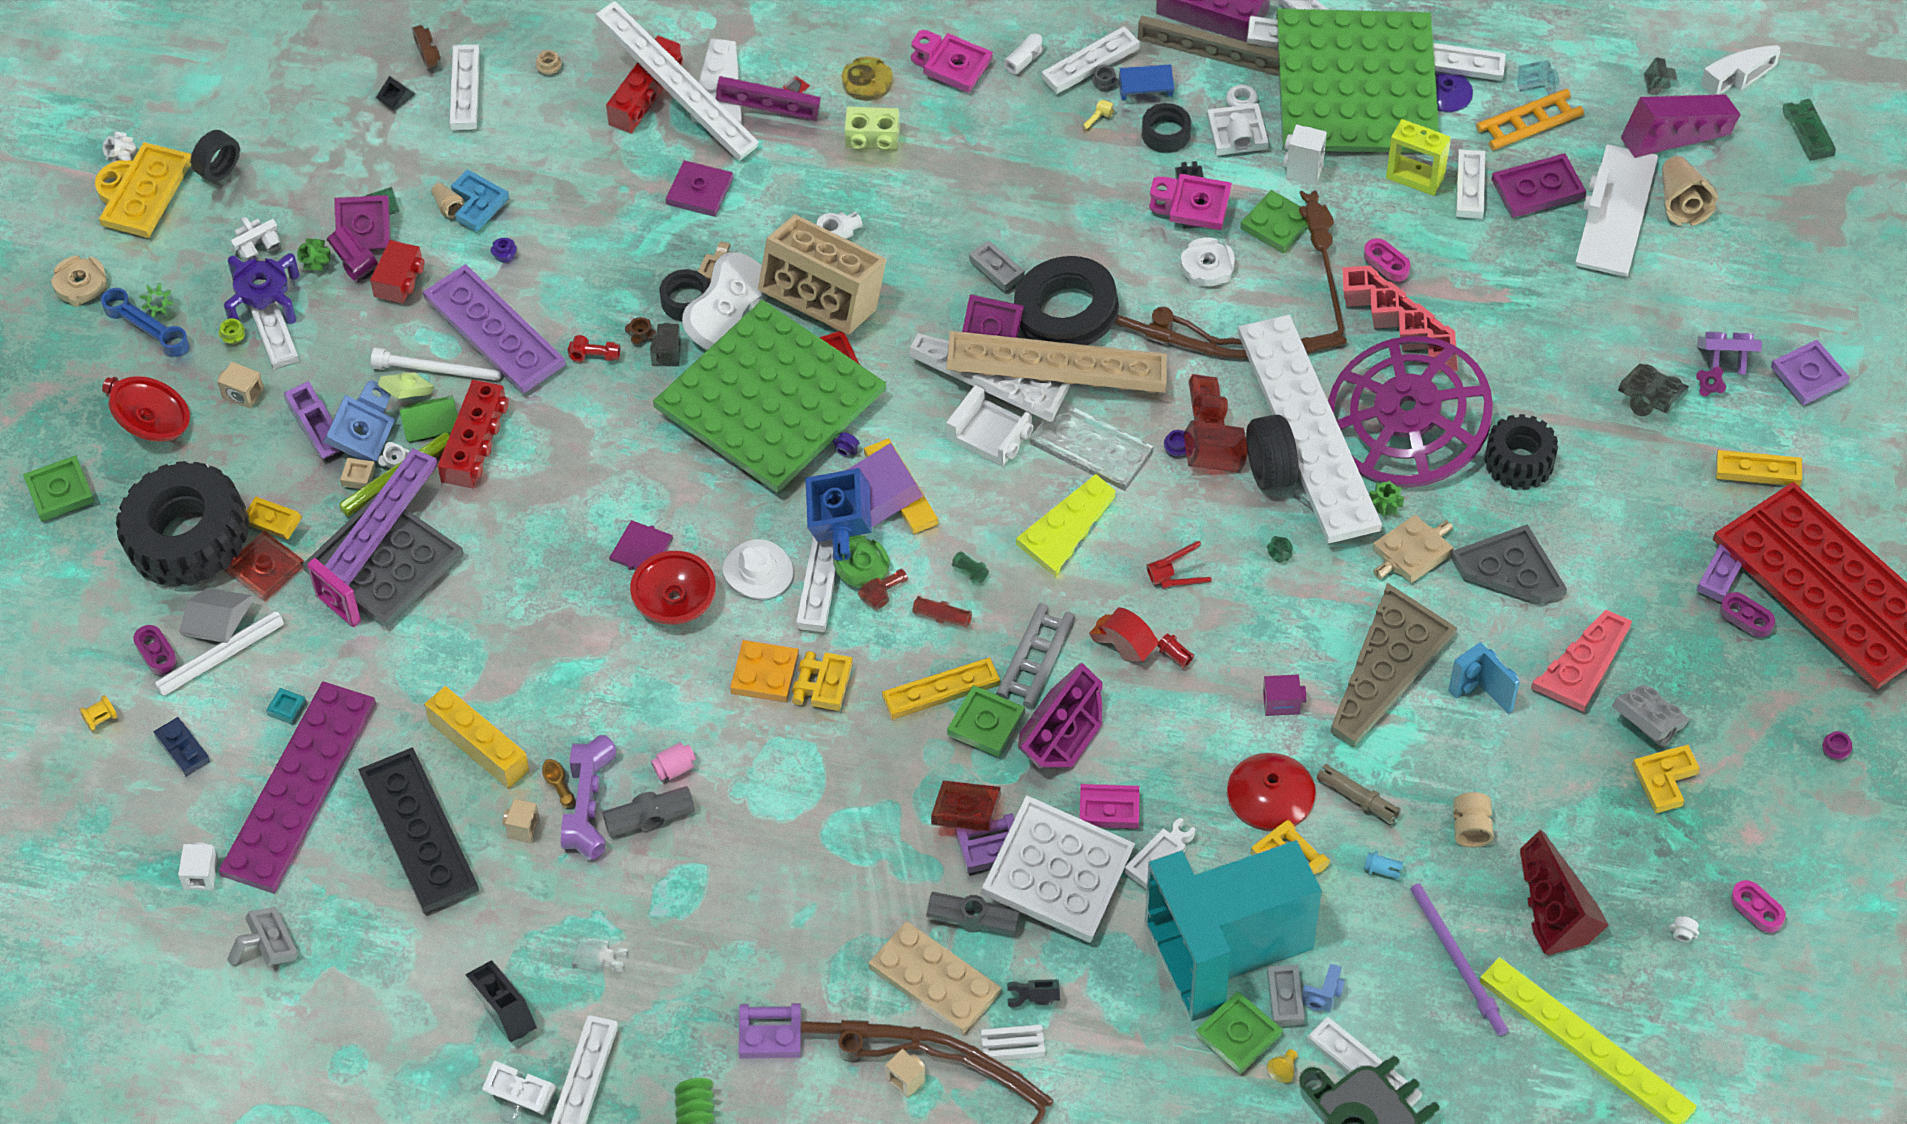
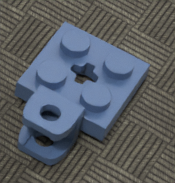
[323,380,395,463]

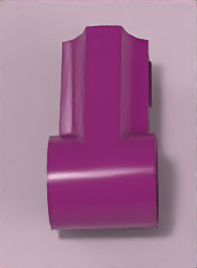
[326,225,378,282]

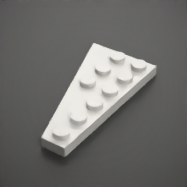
[909,333,1071,422]

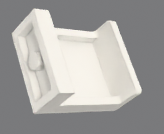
[946,385,1034,467]

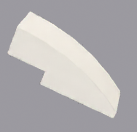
[1701,45,1781,95]

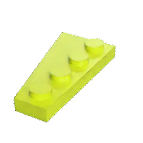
[1016,474,1115,578]

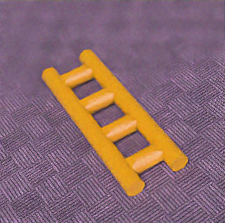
[1476,88,1584,151]

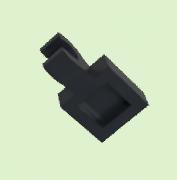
[1007,979,1060,1007]

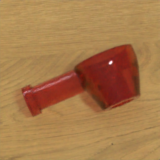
[857,568,908,610]

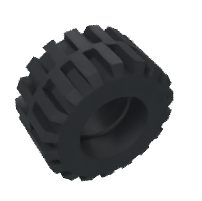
[1485,414,1558,490]

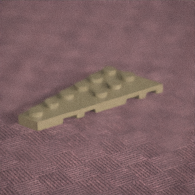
[1331,583,1457,747]

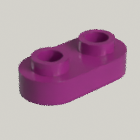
[1720,592,1775,637]
[133,625,177,675]

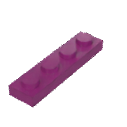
[715,76,821,122]

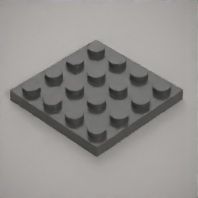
[302,492,464,628]

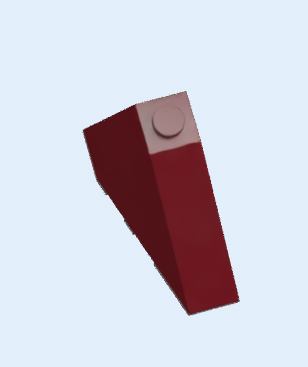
[1520,830,1609,955]

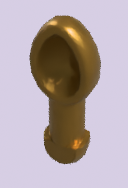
[542,759,575,808]

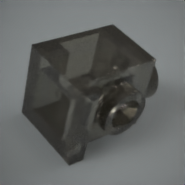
[650,323,681,366]

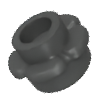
[1092,65,1117,89]

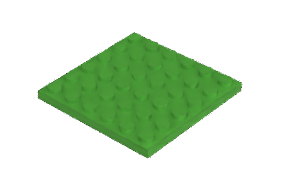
[1276,8,1439,153]
[653,300,886,493]

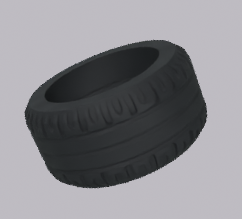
[1246,414,1299,490]

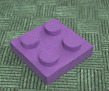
[1771,340,1850,405]

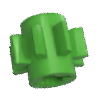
[297,238,331,271]
[139,283,173,317]
[1369,481,1404,517]

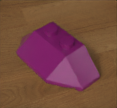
[1018,663,1102,768]

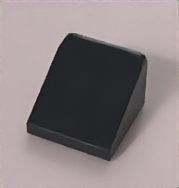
[376,76,415,111]

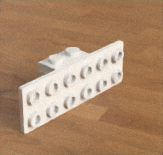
[1575,145,1658,277]

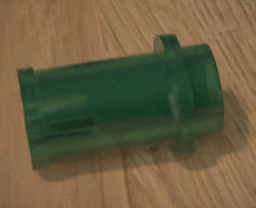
[951,551,989,583]

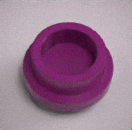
[1822,731,1852,760]

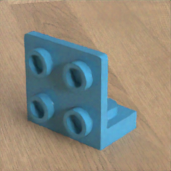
[1448,642,1520,714]

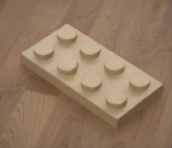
[868,921,1001,1036]

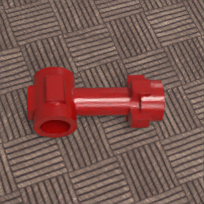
[568,335,621,362]

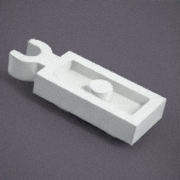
[1124,818,1195,890]

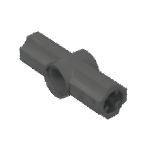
[602,786,695,837]
[926,891,1020,936]

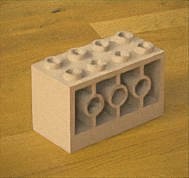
[758,214,886,335]

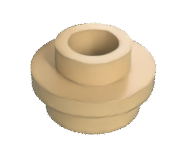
[536,50,562,74]

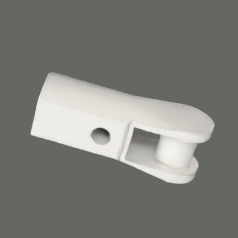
[1004,34,1043,75]

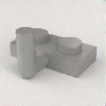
[227,907,298,966]

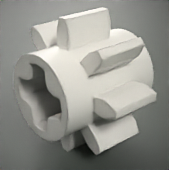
[103,132,136,162]

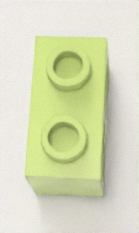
[845,107,900,149]

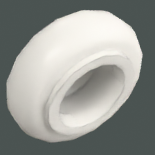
[1226,85,1258,107]

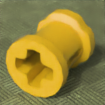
[79,695,117,732]

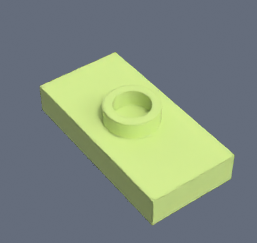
[378,372,434,399]

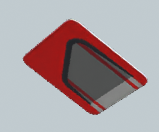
[783,76,810,93]

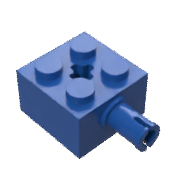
[805,468,872,561]

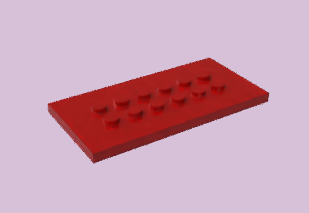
[1712,481,1907,690]

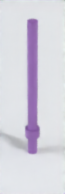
[1410,883,1509,1036]

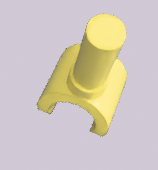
[1082,100,1114,130]

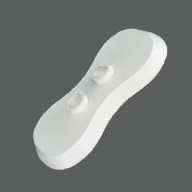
[682,252,769,350]

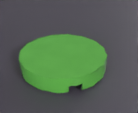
[833,535,890,589]

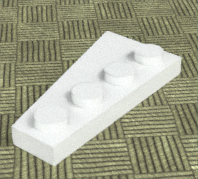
[691,39,742,125]

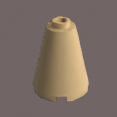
[1662,156,1718,226]

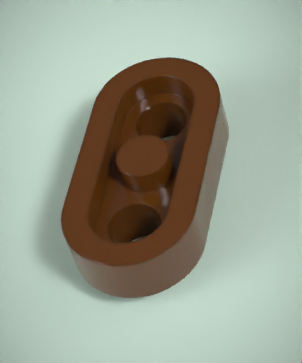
[412,24,441,69]

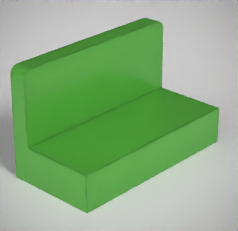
[399,395,458,442]

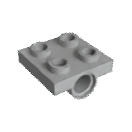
[1612,684,1689,747]

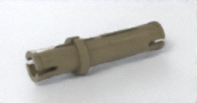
[1317,764,1401,825]

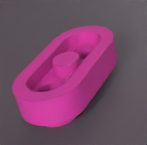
[1364,238,1411,281]
[1731,880,1786,933]

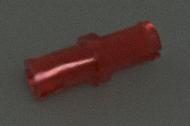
[912,596,972,629]

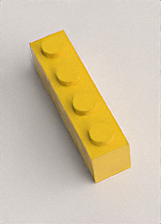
[424,686,530,789]

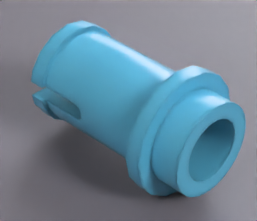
[1364,851,1403,880]

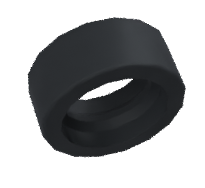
[1141,103,1191,153]
[190,130,240,182]
[659,269,709,321]

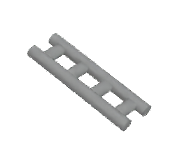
[996,603,1075,709]

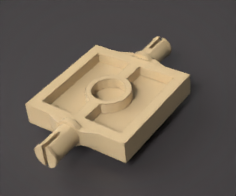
[1373,514,1454,583]

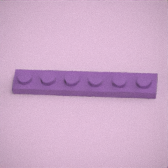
[325,448,438,586]

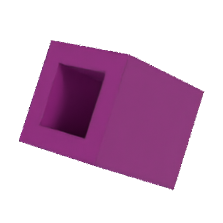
[1262,674,1306,716]

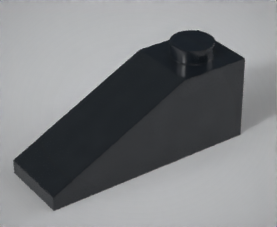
[465,960,537,1043]

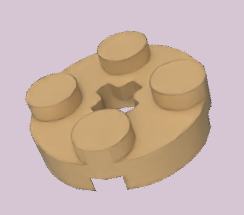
[51,256,107,307]

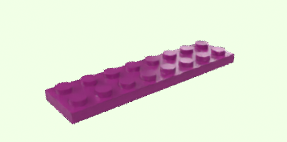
[219,681,376,894]

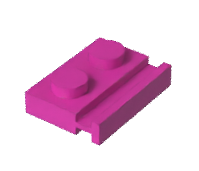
[1079,784,1140,829]

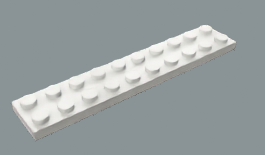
[1238,315,1382,544]

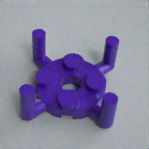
[224,253,299,324]

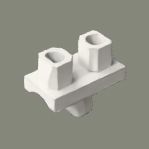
[231,216,280,262]

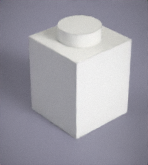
[178,842,218,891]

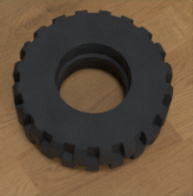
[116,461,249,587]

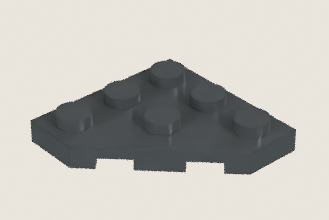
[1451,524,1567,604]

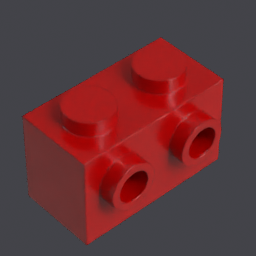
[370,240,425,304]

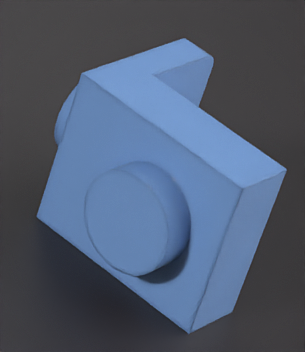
[1302,964,1345,1012]

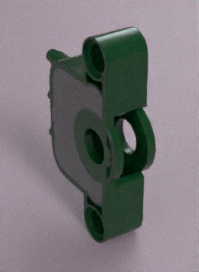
[1299,1056,1440,1124]

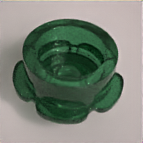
[1267,536,1293,563]

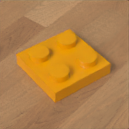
[730,640,799,703]

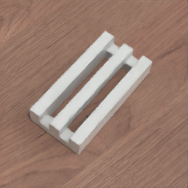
[981,1025,1045,1061]

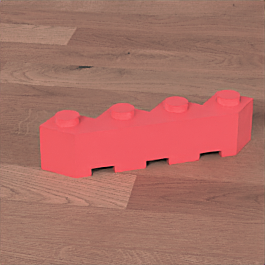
[1343,266,1458,372]

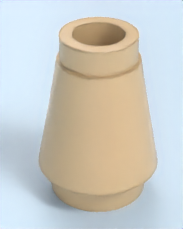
[431,183,464,218]

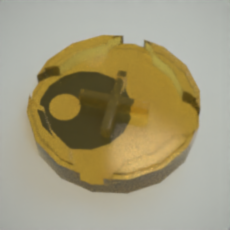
[841,56,893,101]

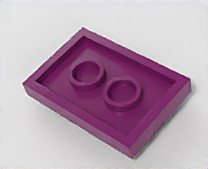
[1491,153,1587,218]

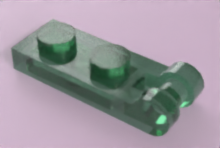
[1783,99,1836,161]

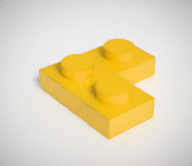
[1632,744,1700,814]

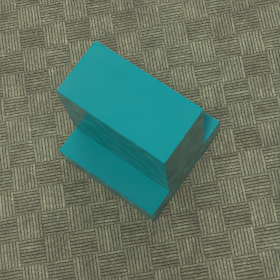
[1145,840,1322,1021]

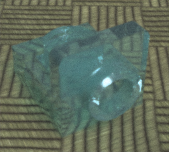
[1517,60,1559,95]

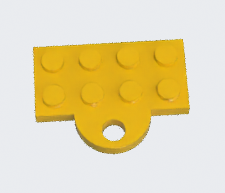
[95,142,191,238]

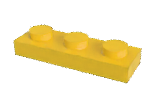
[1716,450,1802,486]

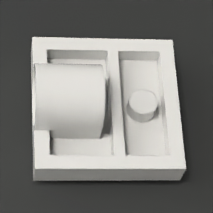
[1207,103,1269,156]

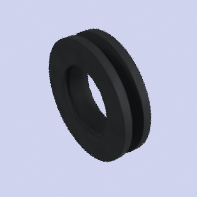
[1014,256,1119,345]

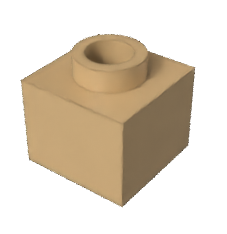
[502,799,540,843]
[885,1049,925,1098]

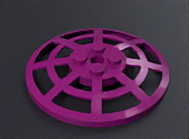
[1328,336,1493,488]

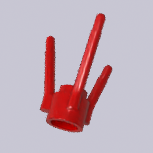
[1146,541,1212,589]

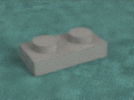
[969,240,1025,292]
[1267,965,1304,1026]

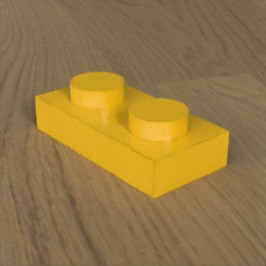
[246,496,302,540]

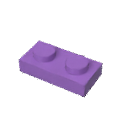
[1696,544,1742,602]

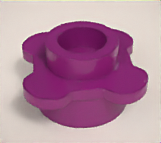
[1696,367,1727,397]

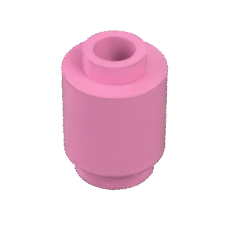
[650,742,696,781]

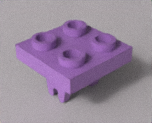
[1697,332,1762,375]

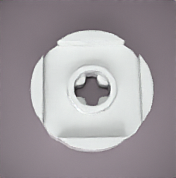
[1181,238,1235,287]

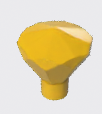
[1267,1049,1298,1083]

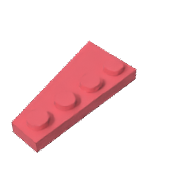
[1531,610,1632,712]

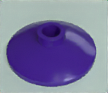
[1435,72,1473,113]

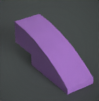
[284,381,341,460]

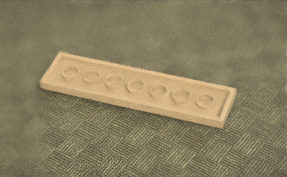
[946,331,1167,393]

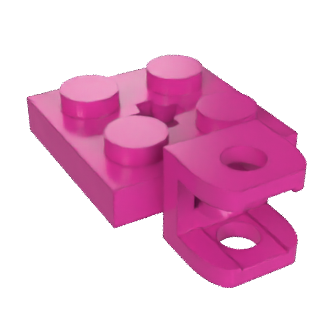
[911,30,993,93]
[1149,174,1232,231]

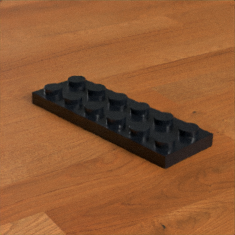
[358,747,479,914]

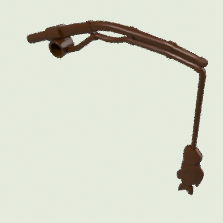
[1114,190,1347,359]
[801,1020,1053,1124]

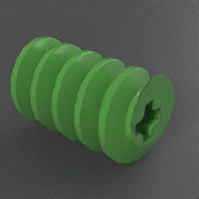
[675,1078,715,1124]

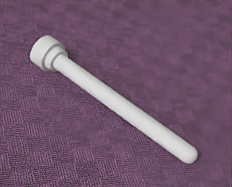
[371,347,501,381]

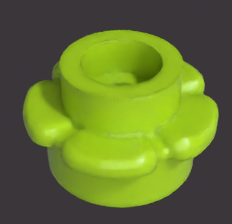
[218,318,245,344]

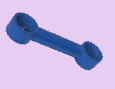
[101,288,189,357]

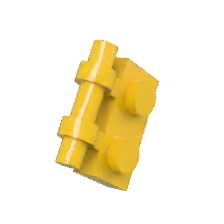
[792,651,853,711]

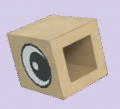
[217,362,264,409]

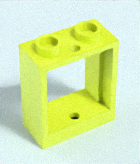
[1386,119,1451,196]

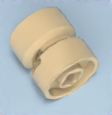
[1453,792,1494,848]

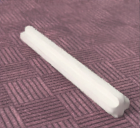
[155,611,284,696]

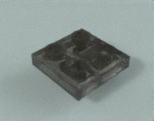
[1618,363,1689,416]

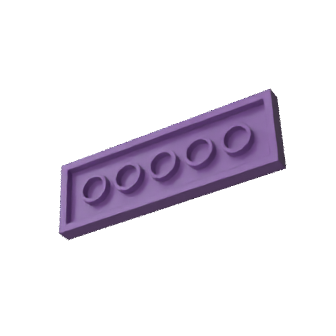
[423,264,566,394]

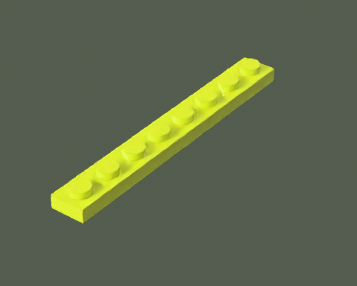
[1480,957,1697,1124]

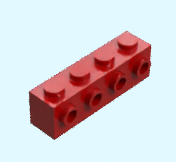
[606,35,683,134]
[438,380,509,489]

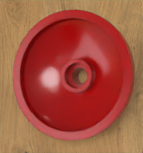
[108,376,190,442]
[630,551,716,625]
[1227,753,1316,831]

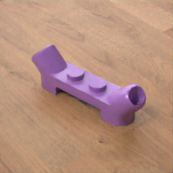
[561,735,616,860]

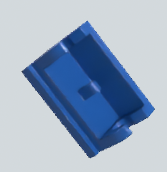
[1119,64,1174,100]

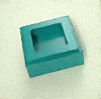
[266,688,307,725]

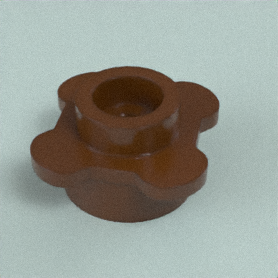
[625,317,656,345]

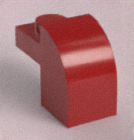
[1089,607,1160,662]

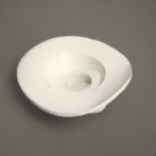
[723,539,794,600]

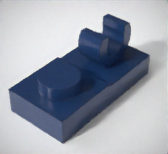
[153,717,210,777]

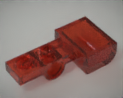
[1183,374,1247,473]

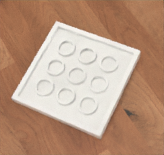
[980,795,1135,943]

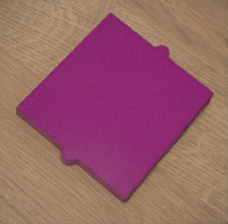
[609,520,673,570]

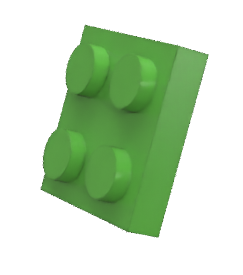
[1240,190,1308,254]
[23,455,95,522]
[947,685,1025,757]
[1195,991,1283,1074]

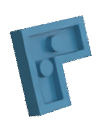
[451,169,510,232]

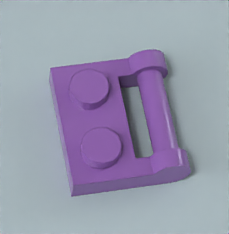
[954,813,1015,873]
[739,1003,801,1059]

